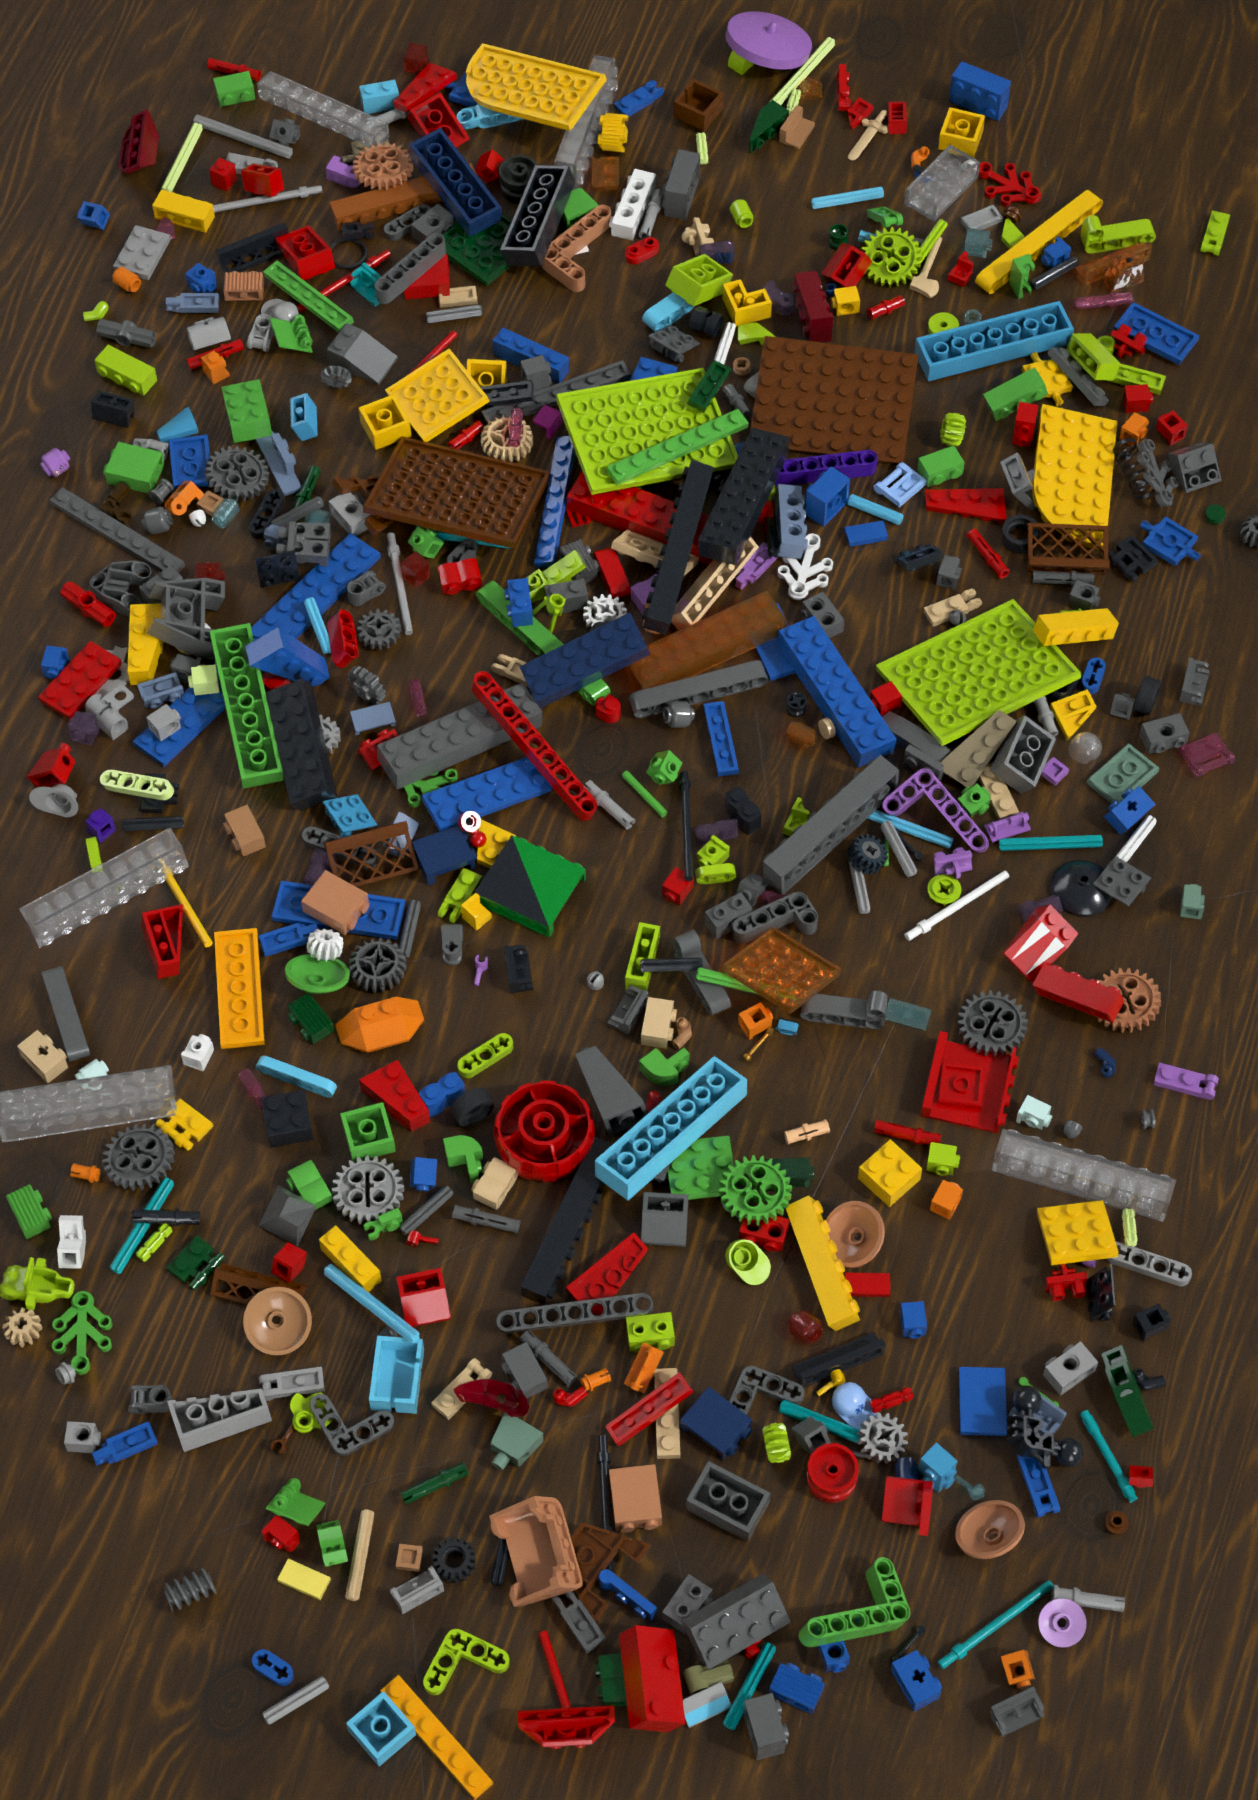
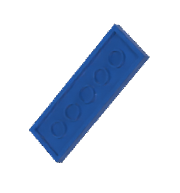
[422,757,552,832]
[272,881,406,940]

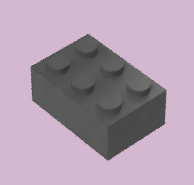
[662,149,700,220]
[990,715,1056,794]
[686,1461,771,1542]

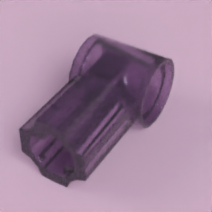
[303,848,337,885]
[1017,895,1063,924]

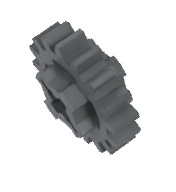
[357,609,401,650]
[346,666,386,705]

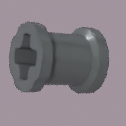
[148,479,174,505]

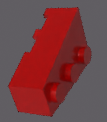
[141,904,183,979]
[359,1060,430,1132]

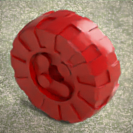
[494,1081,595,1183]

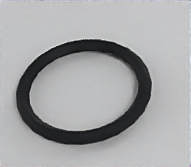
[330,238,367,269]

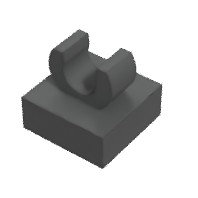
[1110,693,1135,720]

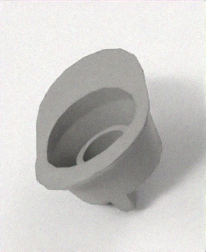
[29,784,78,817]

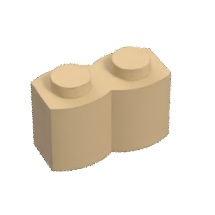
[471,1157,518,1210]

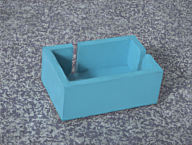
[369,1336,424,1414]

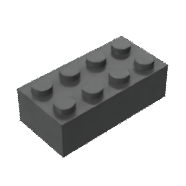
[681,1574,791,1669]

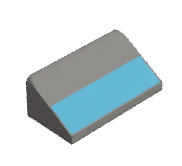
[683,1682,732,1728]

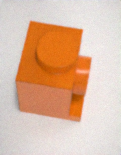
[201,351,230,385]
[1119,412,1149,446]
[738,1002,773,1040]
[1001,1650,1035,1689]

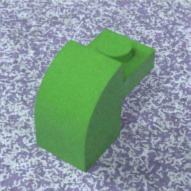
[639,1048,690,1086]
[443,1135,483,1183]
[316,1520,348,1567]

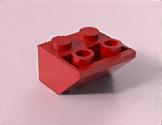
[821,243,872,288]
[396,1268,451,1327]

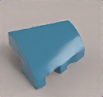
[156,407,198,443]

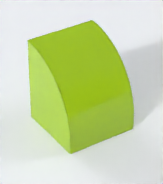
[728,50,753,75]

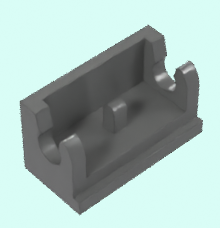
[1179,657,1209,706]
[607,985,648,1035]
[989,1686,1044,1737]

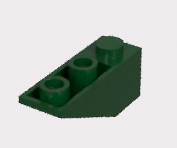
[749,100,789,154]

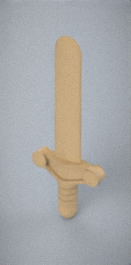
[848,110,888,160]

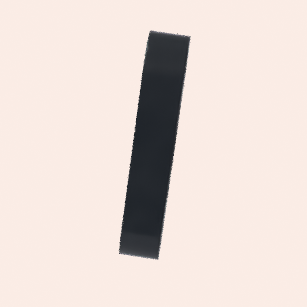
[249,489,284,539]

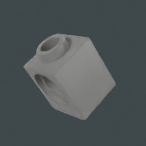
[146,704,181,741]
[64,1421,101,1453]

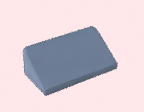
[383,812,419,858]

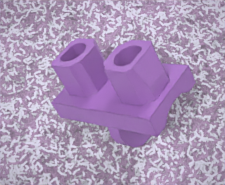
[934,847,972,879]

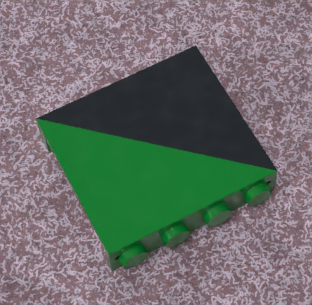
[475,835,586,938]

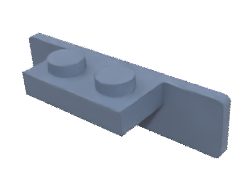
[256,431,301,496]

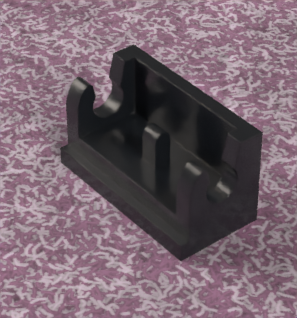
[91,390,135,428]
[504,945,533,993]

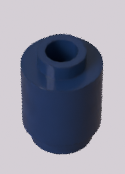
[895,1457,919,1480]

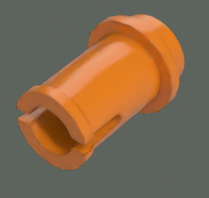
[70,1163,100,1183]
[580,1368,611,1392]

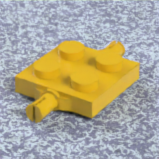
[1021,352,1073,406]

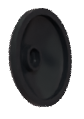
[1050,860,1113,917]

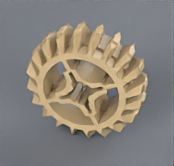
[481,415,533,462]

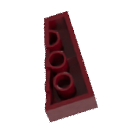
[791,271,833,343]

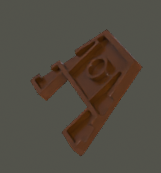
[332,476,396,536]
[571,1522,652,1622]

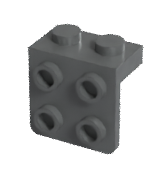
[903,744,954,781]

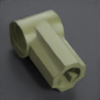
[683,1660,734,1696]

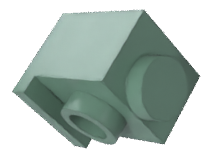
[1180,884,1205,919]

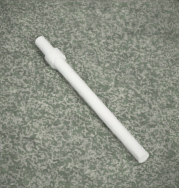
[904,870,1009,941]

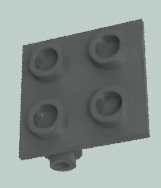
[648,325,700,363]
[1093,856,1151,907]

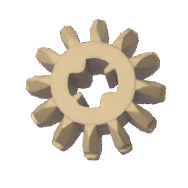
[2,1307,42,1348]

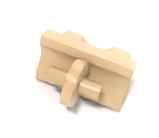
[681,217,714,256]

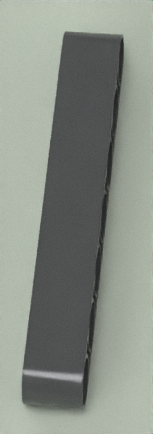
[628,660,768,718]
[496,1293,654,1334]

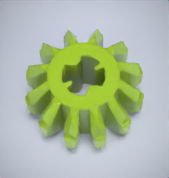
[940,413,966,446]
[762,1423,791,1463]

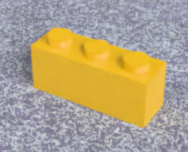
[152,189,215,233]
[319,1226,382,1292]

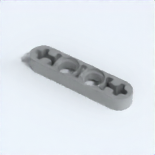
[1107,1242,1192,1286]

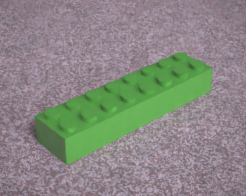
[210,623,284,789]

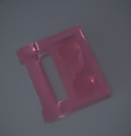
[1180,732,1235,778]

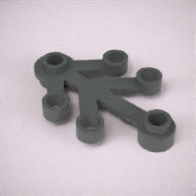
[1137,439,1178,507]

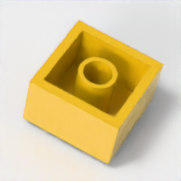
[938,107,985,157]
[359,394,411,450]
[858,1139,922,1207]

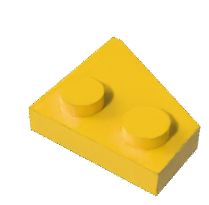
[1050,689,1096,740]

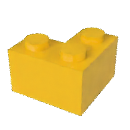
[722,279,772,327]

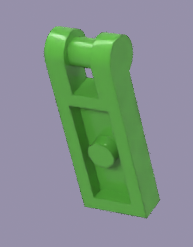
[867,206,903,228]

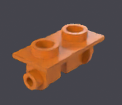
[624,1342,664,1393]

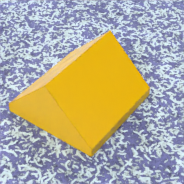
[467,359,507,387]

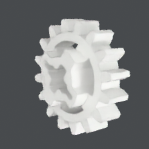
[583,594,627,627]

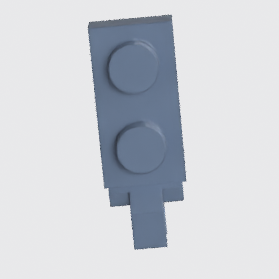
[166,293,219,313]

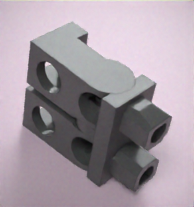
[276,522,331,567]

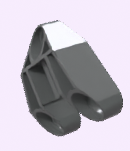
[90,560,153,618]

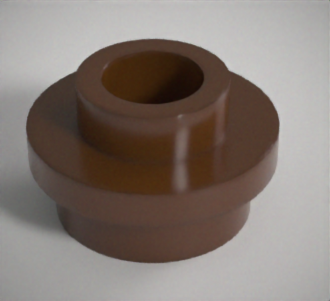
[1003,206,1022,224]
[1105,1511,1129,1535]

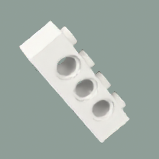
[609,169,656,241]

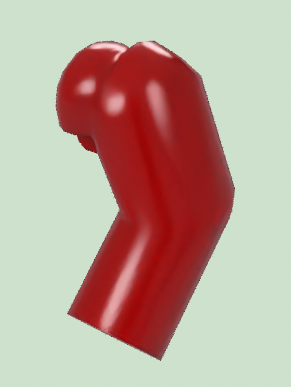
[645,1091,662,1113]
[553,1386,588,1407]

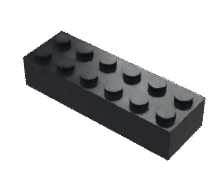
[500,165,576,266]
[266,679,338,811]

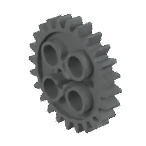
[205,446,269,502]
[957,990,1028,1057]
[102,1123,175,1191]

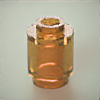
[785,721,818,749]

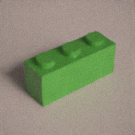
[983,367,1048,421]

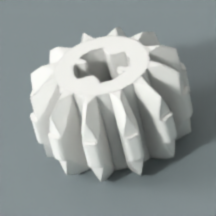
[307,928,343,962]

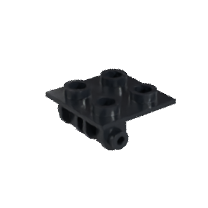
[255,550,300,588]
[1086,1263,1116,1322]

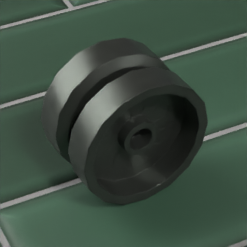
[499,155,538,203]

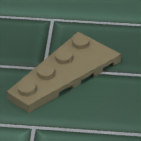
[940,710,1016,788]

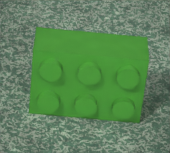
[221,379,272,443]

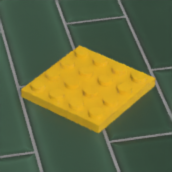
[385,349,490,442]

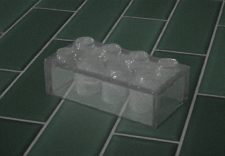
[904,145,980,222]

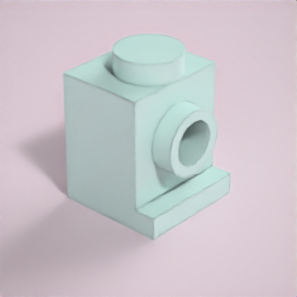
[1016,1095,1052,1130]

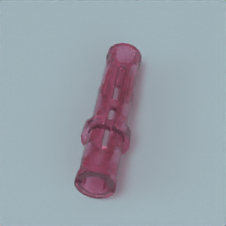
[1074,291,1133,310]

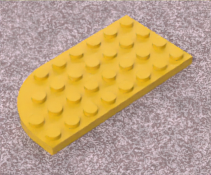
[466,43,607,131]
[1032,404,1117,550]

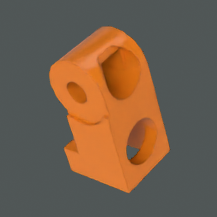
[165,481,204,515]

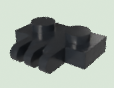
[141,773,180,813]

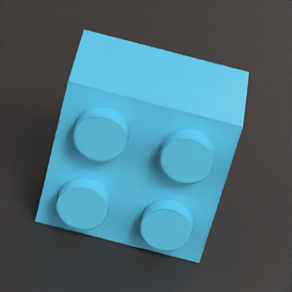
[346,1691,416,1767]

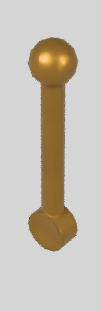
[743,1027,774,1061]

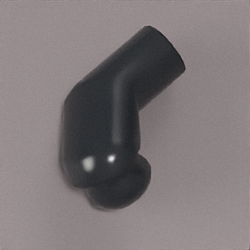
[1133,1368,1166,1391]

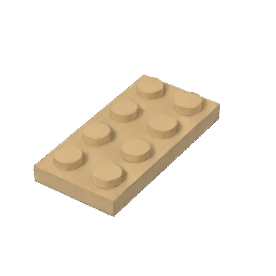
[611,529,699,576]

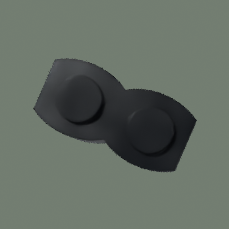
[724,786,762,835]

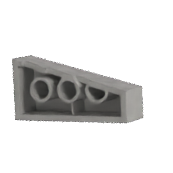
[167,1389,272,1452]

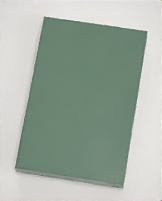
[1086,743,1159,804]

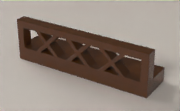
[210,1263,307,1304]

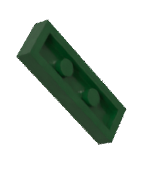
[687,360,731,413]

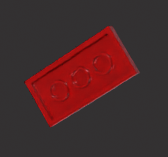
[38,641,122,721]

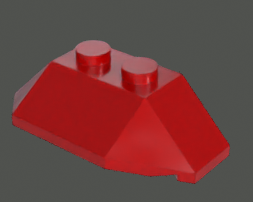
[517,1705,615,1749]

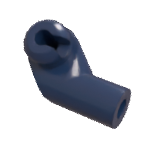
[1094,1047,1116,1078]

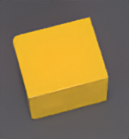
[461,893,492,931]

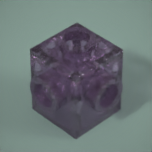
[68,711,99,745]

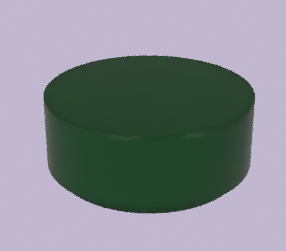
[1205,505,1226,525]

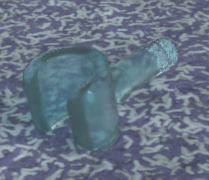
[954,1475,985,1500]

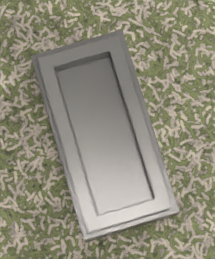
[960,205,1003,235]

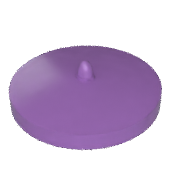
[725,12,812,69]

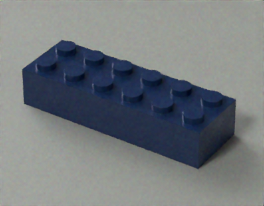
[409,128,501,237]
[520,612,650,708]

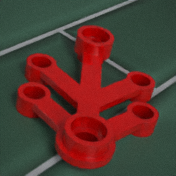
[977,162,1041,207]

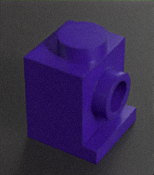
[86,808,116,843]

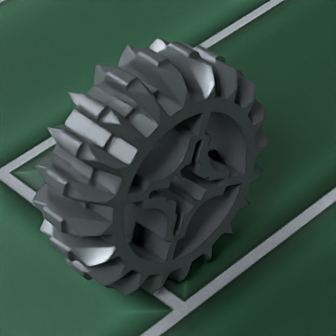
[349,937,407,993]

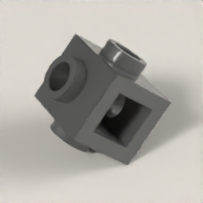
[269,118,300,146]

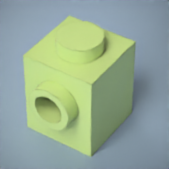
[188,664,220,696]

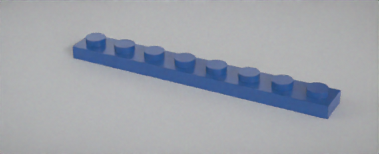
[534,436,575,568]

